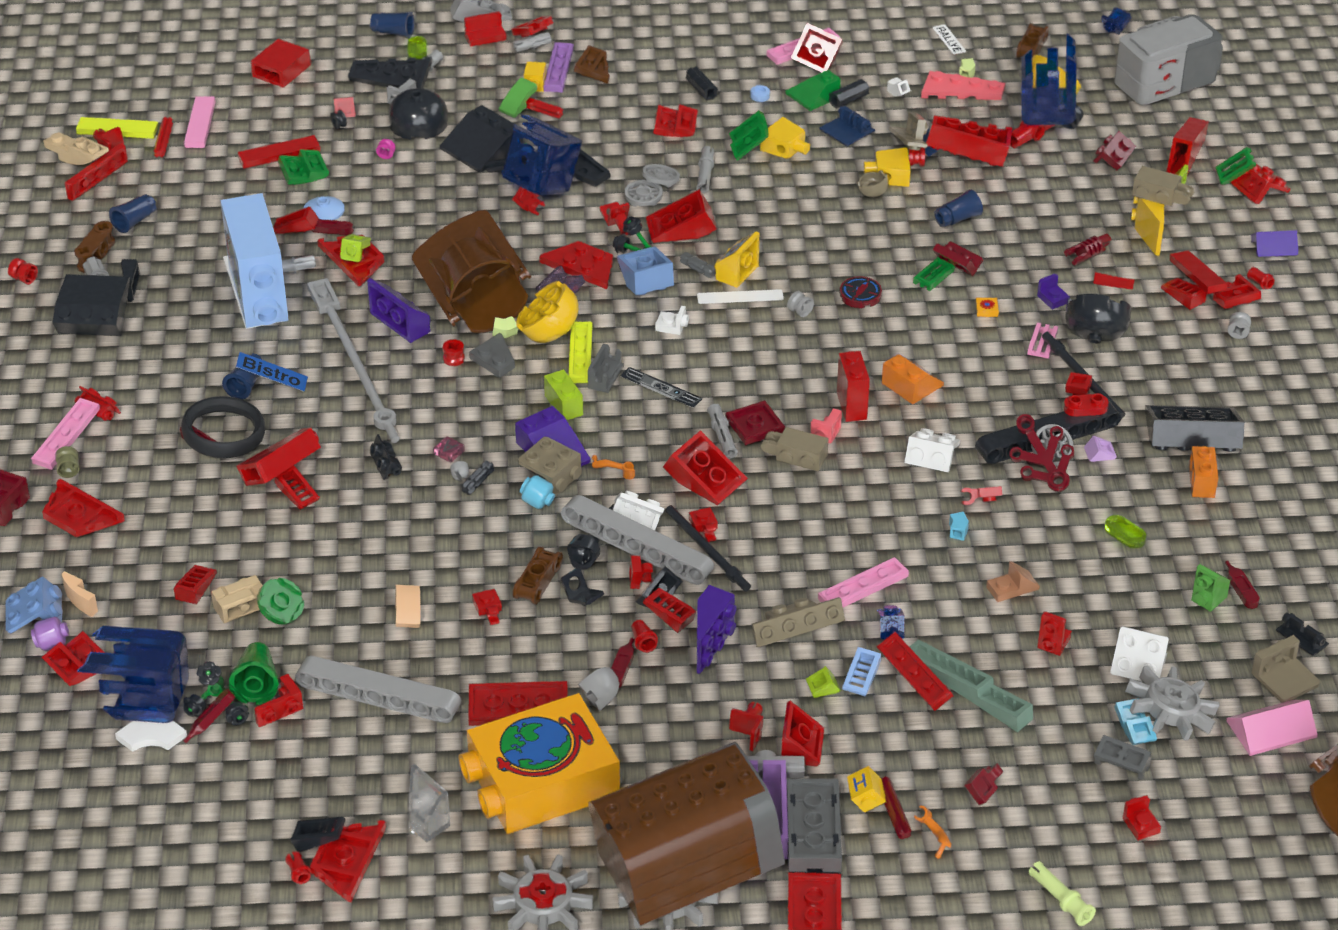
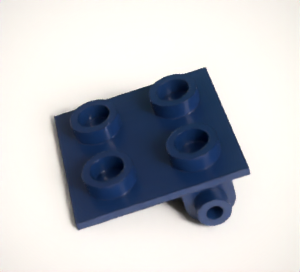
[819,106,875,146]

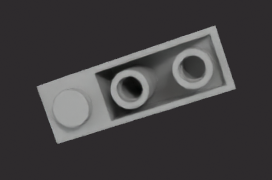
[450,0,512,22]

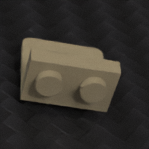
[518,437,582,496]
[1251,635,1320,703]

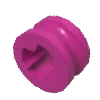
[376,139,396,159]

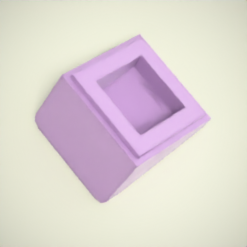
[1084,436,1117,462]

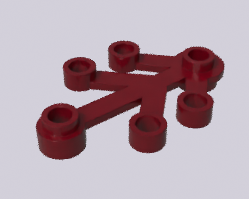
[1010,414,1075,492]

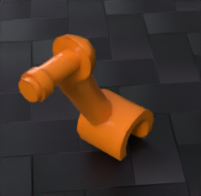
[592,455,635,480]

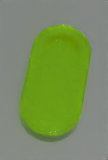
[408,36,427,59]
[1104,515,1147,548]

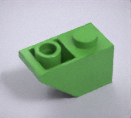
[1191,564,1230,612]

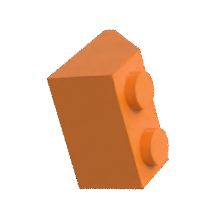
[882,354,944,404]

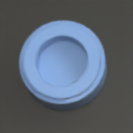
[750,85,770,102]

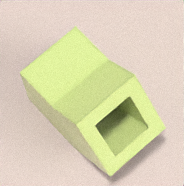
[959,58,976,78]
[492,316,518,338]

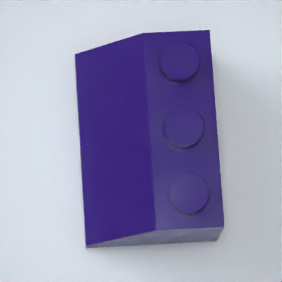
[367,278,430,343]

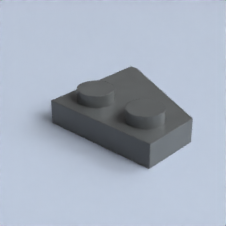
[469,333,515,378]

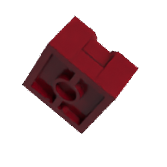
[0,469,30,527]

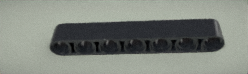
[975,400,1122,464]

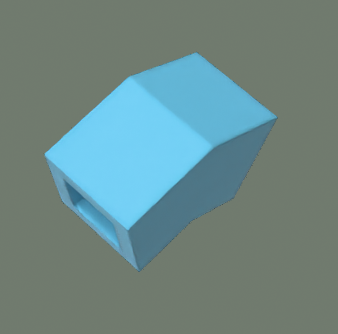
[949,512,969,541]

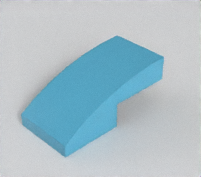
[1114,698,1157,745]

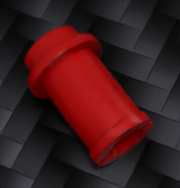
[1247,267,1275,289]
[285,851,311,884]

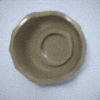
[857,170,888,198]

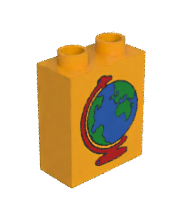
[458,693,620,834]

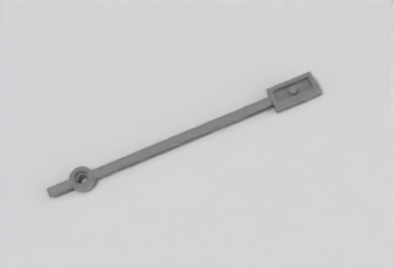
[307,278,400,443]

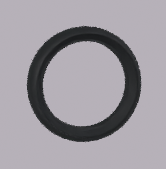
[181,396,265,458]

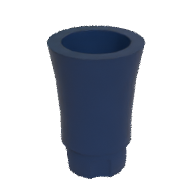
[370,12,415,38]
[934,189,983,227]
[109,194,157,233]
[222,353,262,399]

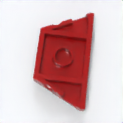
[317,235,385,287]
[539,241,613,289]
[42,479,125,537]
[310,820,386,902]

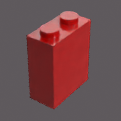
[251,39,311,88]
[837,351,870,422]

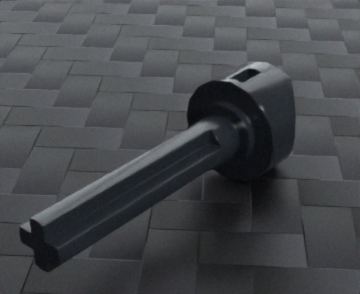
[567,504,614,570]

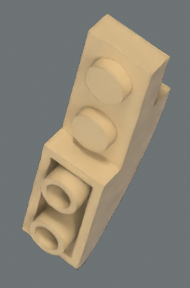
[44,132,109,165]

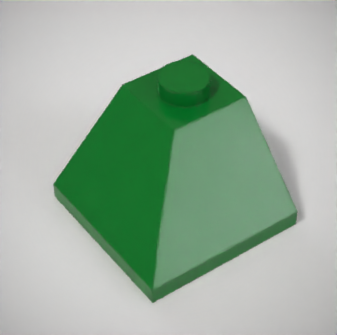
[785,70,841,111]

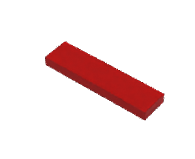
[238,135,320,169]
[65,143,128,201]
[1170,250,1227,294]
[877,632,953,712]

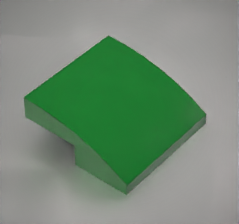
[729,110,769,160]
[278,150,329,185]

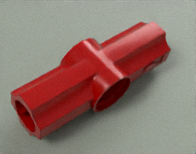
[1010,109,1058,149]

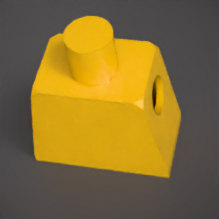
[760,117,810,159]
[864,148,910,187]

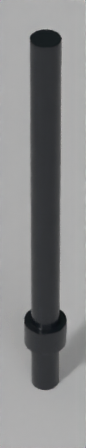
[1042,331,1125,419]
[665,505,751,592]

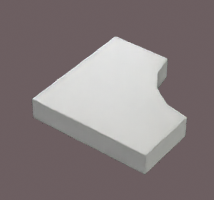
[115,706,187,752]

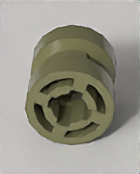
[55,446,80,478]

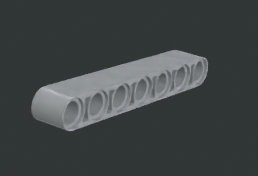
[561,495,714,585]
[295,656,461,723]

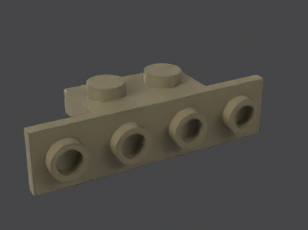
[889,112,928,150]
[752,597,845,647]

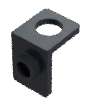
[561,568,604,606]

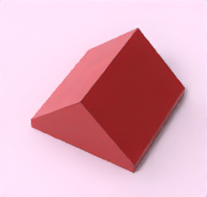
[781,700,824,767]

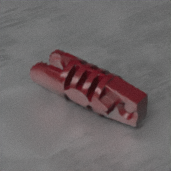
[1064,233,1112,266]

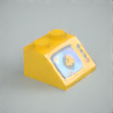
[714,232,760,288]

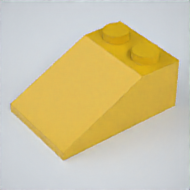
[1131,196,1164,256]

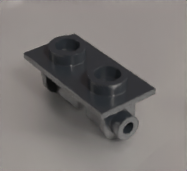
[370,434,402,480]
[1276,612,1329,656]

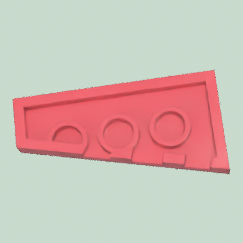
[921,71,1006,100]

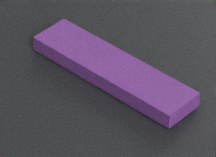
[543,42,574,93]

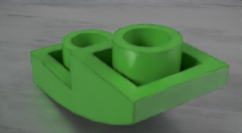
[499,77,537,118]

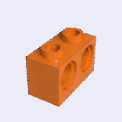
[1189,446,1218,498]

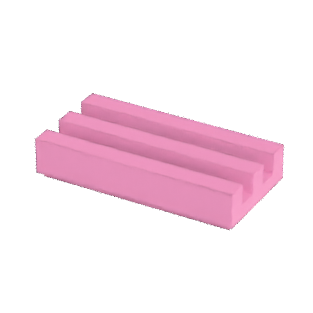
[1027,323,1058,359]

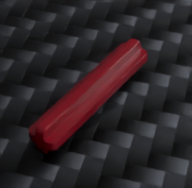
[880,776,911,839]

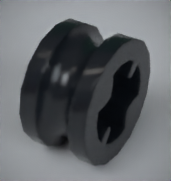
[330,110,347,130]

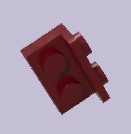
[932,241,983,276]

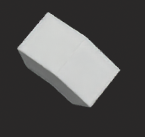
[887,77,911,97]

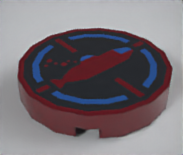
[840,276,882,309]

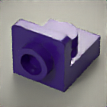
[1037,273,1070,310]

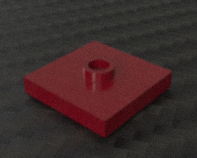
[725,400,785,445]

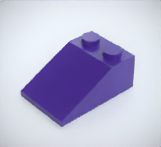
[515,406,591,467]

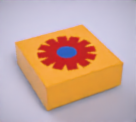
[975,298,999,317]

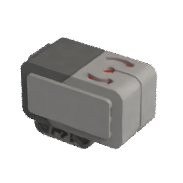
[1114,14,1223,105]

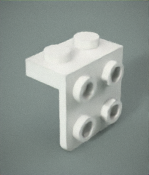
[904,428,960,472]

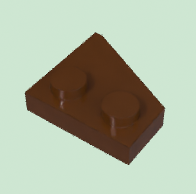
[574,45,610,84]

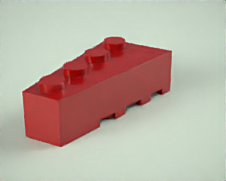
[926,115,1013,167]

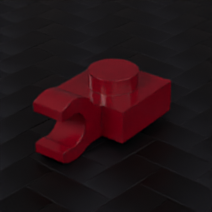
[964,763,1003,805]

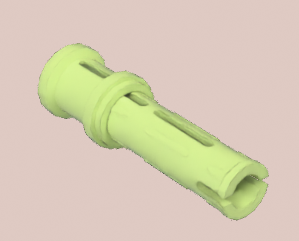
[1029,861,1096,926]

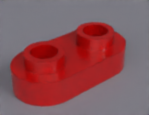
[1063,393,1109,417]

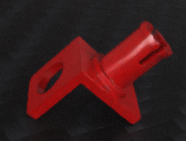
[93,127,124,151]
[599,202,630,236]
[729,702,764,751]

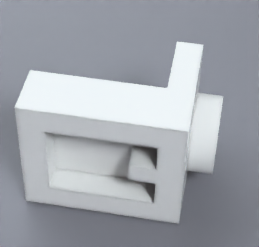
[655,306,689,335]

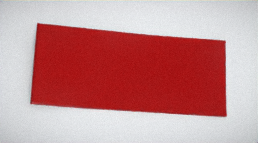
[1093,272,1135,290]

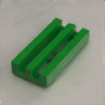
[1215,147,1256,185]
[913,258,955,291]

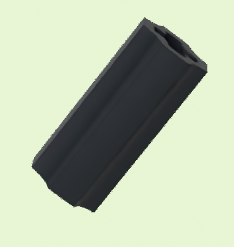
[685,66,718,100]
[829,79,869,109]

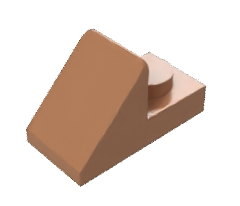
[986,561,1040,603]

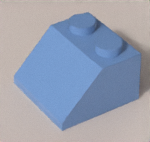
[617,246,674,295]

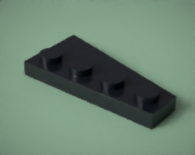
[348,57,433,88]
[530,134,611,187]

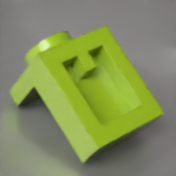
[340,234,371,262]

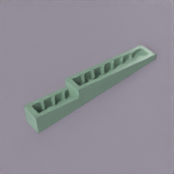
[909,640,1033,732]

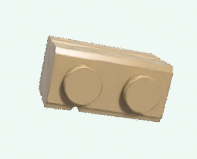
[211,575,263,623]

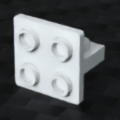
[613,491,664,530]
[1111,626,1169,682]

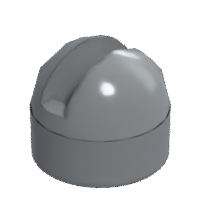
[450,461,469,481]

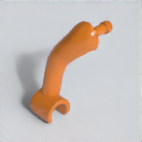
[914,805,951,859]

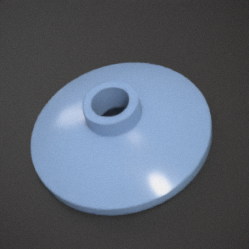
[304,196,344,220]

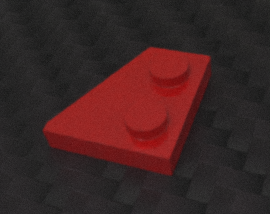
[511,16,553,38]
[1213,274,1261,309]

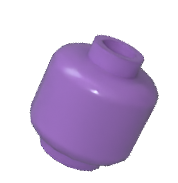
[31,617,69,651]

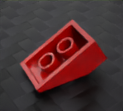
[646,189,717,243]
[663,430,748,506]

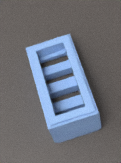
[842,647,881,697]

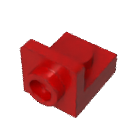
[1123,795,1161,841]

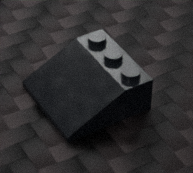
[439,105,524,173]
[52,274,130,336]

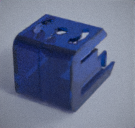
[1021,32,1077,125]
[501,114,582,195]
[77,626,189,723]

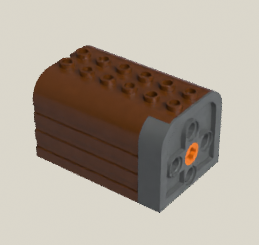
[588,742,785,926]

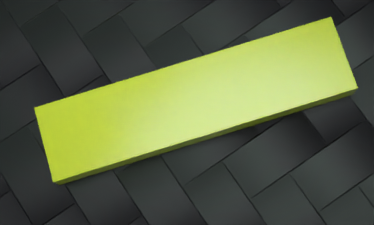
[76,117,159,139]
[569,322,592,383]

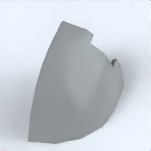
[578,667,619,711]

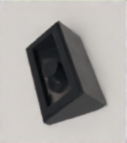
[635,566,683,608]

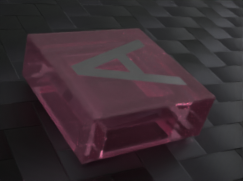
[433,436,465,463]

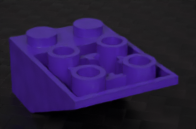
[697,585,737,674]

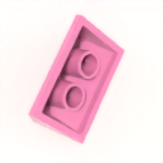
[1227,700,1317,756]

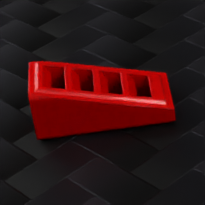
[273,206,318,234]
[1161,278,1207,310]
[274,465,320,510]
[173,565,217,605]
[643,588,697,633]

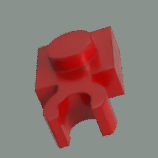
[512,183,545,216]

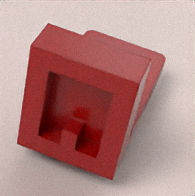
[1037,611,1072,656]
[254,674,303,727]

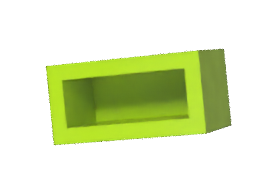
[544,369,583,420]

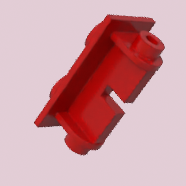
[75,386,121,421]

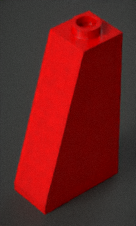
[1166,117,1209,175]
[236,427,321,486]

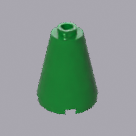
[229,642,279,705]

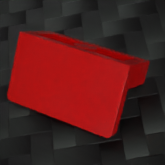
[464,11,506,47]

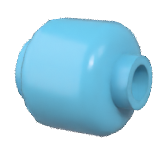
[520,475,555,509]

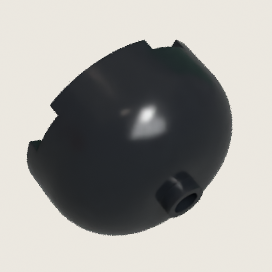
[388,88,448,140]
[1065,294,1132,344]

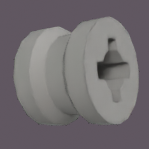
[787,291,814,317]
[1228,312,1251,339]

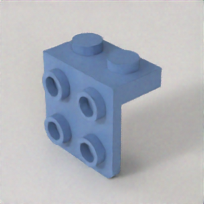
[6,576,63,633]

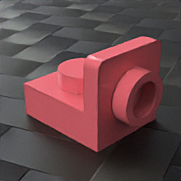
[811,408,842,443]

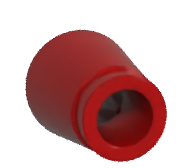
[631,620,658,653]

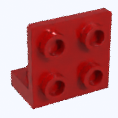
[1230,164,1291,204]

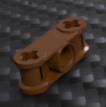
[1016,23,1049,59]
[74,221,115,273]
[513,546,563,605]

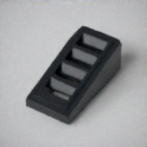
[121,259,140,302]
[291,816,346,852]

